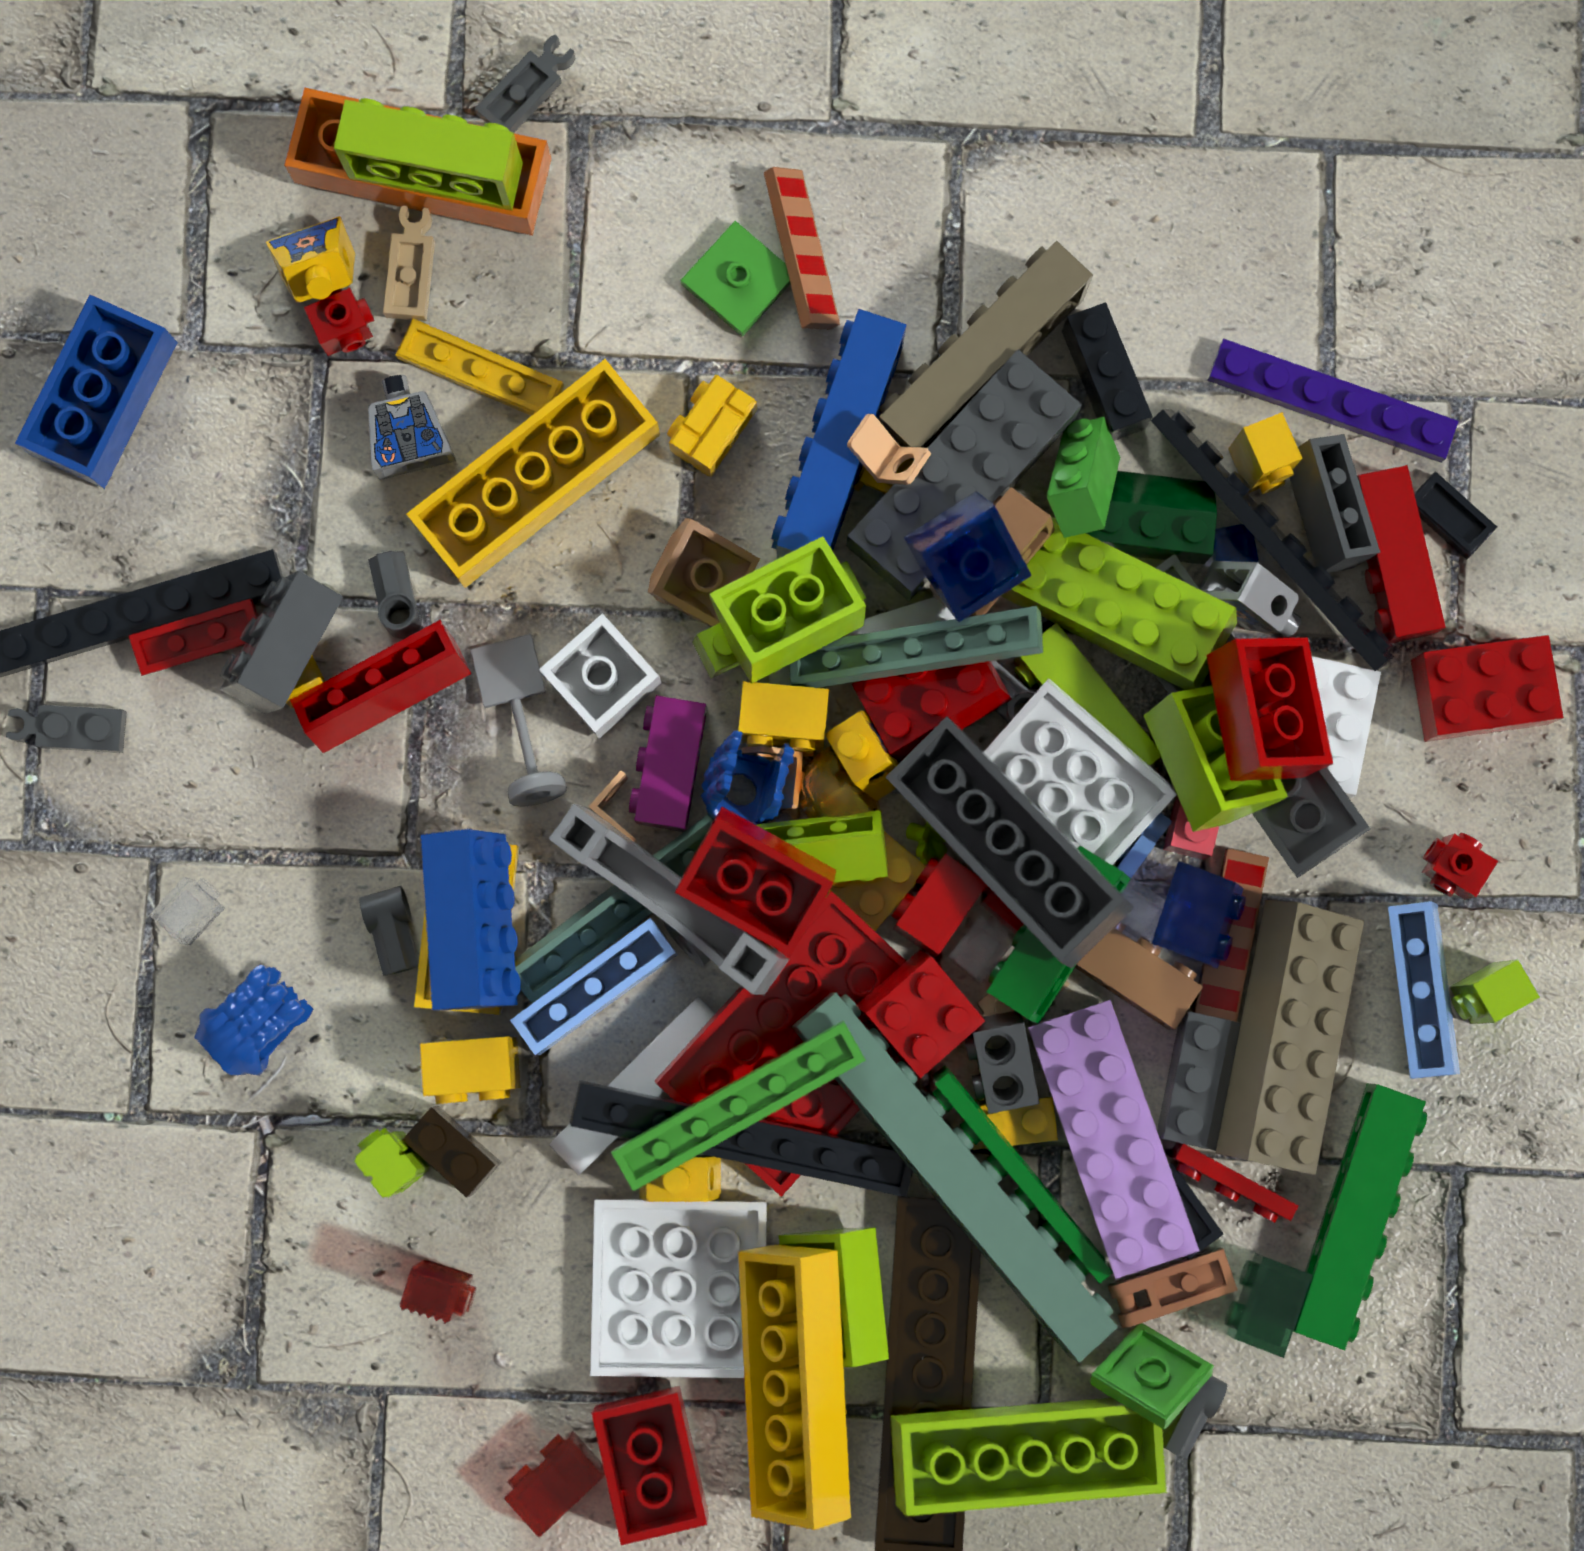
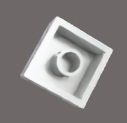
[539,613,662,739]

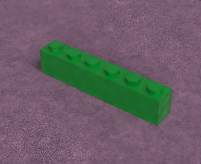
[1286,1083,1427,1350]

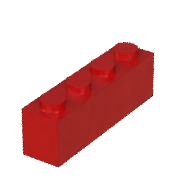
[1357,465,1446,643]
[290,620,472,753]

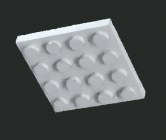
[984,678,1177,865]
[590,1199,767,1378]

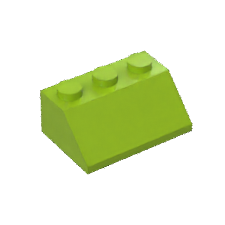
[709,536,866,684]
[1143,685,1288,832]
[778,1227,889,1368]

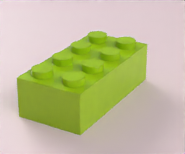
[334,98,523,211]

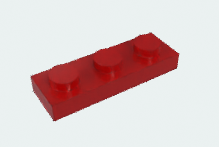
[129,599,258,676]
[1169,1142,1299,1223]

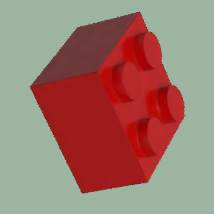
[891,853,987,958]
[857,950,985,1079]

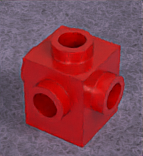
[304,288,375,356]
[1421,833,1498,900]

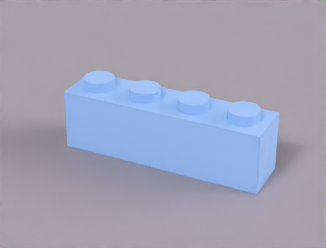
[1388,901,1460,1079]
[510,918,678,1055]

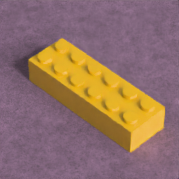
[406,359,660,588]
[738,1244,851,1530]

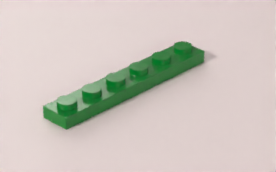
[932,1065,1113,1284]

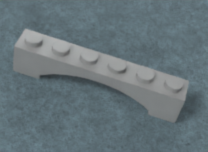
[549,804,790,995]

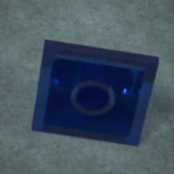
[904,491,1032,622]
[1151,861,1246,969]

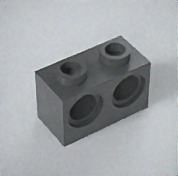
[964,1011,1040,1114]

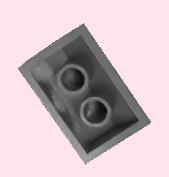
[1157,1011,1241,1151]

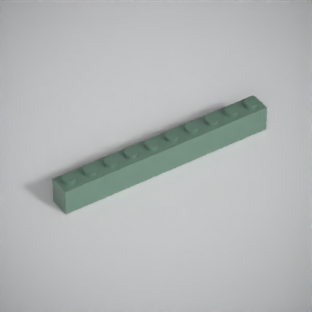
[791,992,1118,1363]

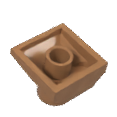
[647,518,760,627]

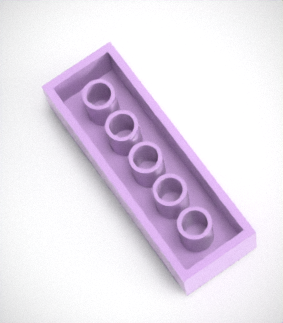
[1028,1000,1199,1279]

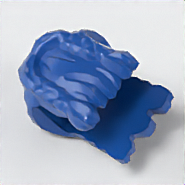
[701,730,794,824]
[195,965,314,1076]

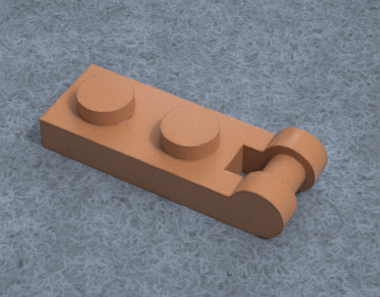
[1108,1247,1238,1328]

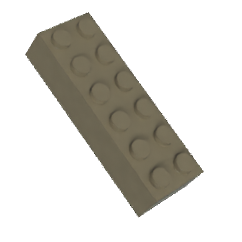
[878,241,1093,461]
[1216,900,1364,1175]

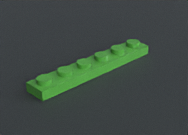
[611,1020,866,1191]

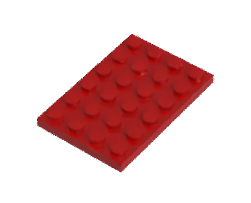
[654,890,906,1197]

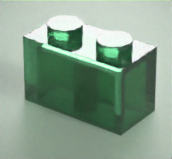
[1225,1253,1313,1358]

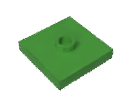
[681,220,791,337]
[1090,1323,1214,1430]

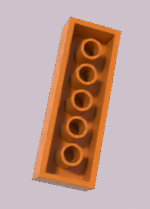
[284,88,552,236]

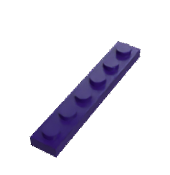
[1207,338,1459,463]

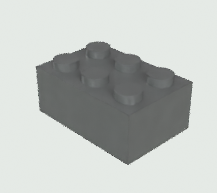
[220,570,344,714]

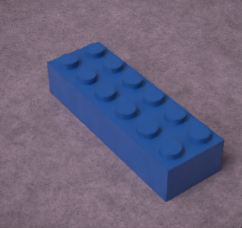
[771,309,907,559]

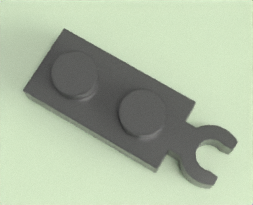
[475,35,576,133]
[6,705,127,753]

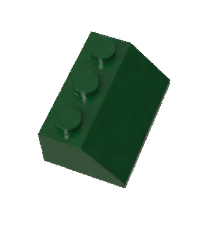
[1086,471,1217,565]

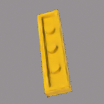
[395,318,564,416]

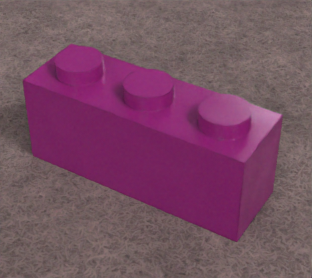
[628,695,708,832]

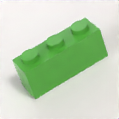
[1046,417,1120,538]

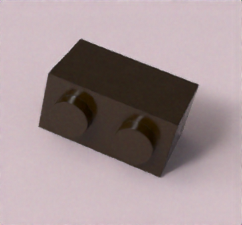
[402,1106,502,1198]

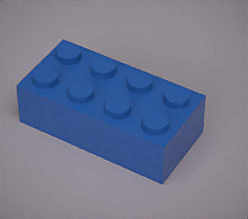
[15,294,178,489]
[421,829,521,1010]

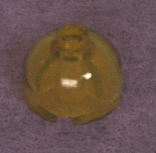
[800,746,880,818]

